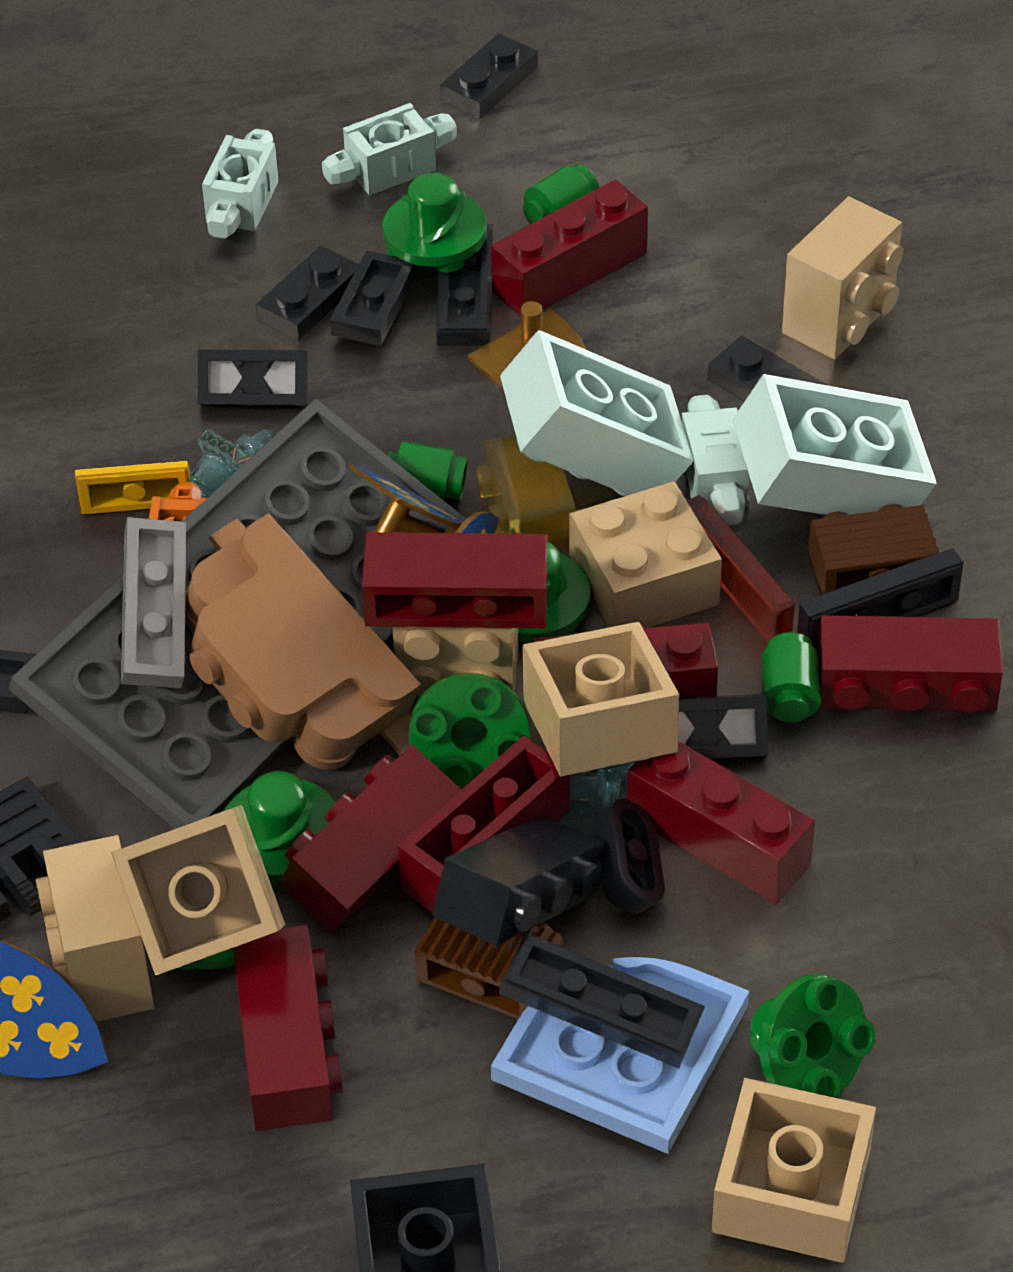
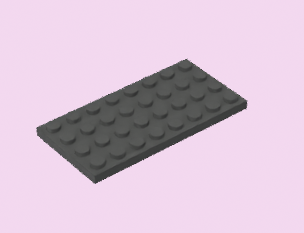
[9,398,466,829]

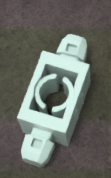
[322,103,457,196]
[202,129,279,239]
[681,395,750,526]

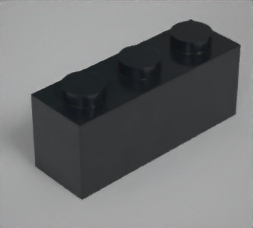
[432,814,604,946]

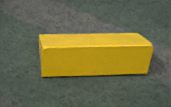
[75,461,192,514]

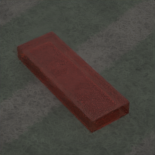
[686,495,795,643]

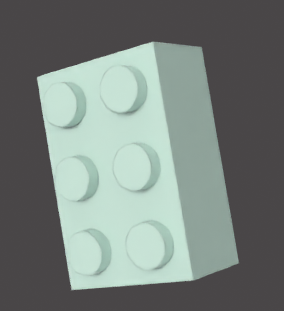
[500,330,694,496]
[732,374,937,515]

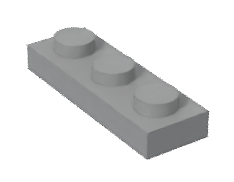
[121,517,186,689]

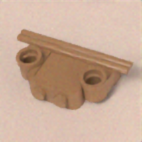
[185,513,421,770]

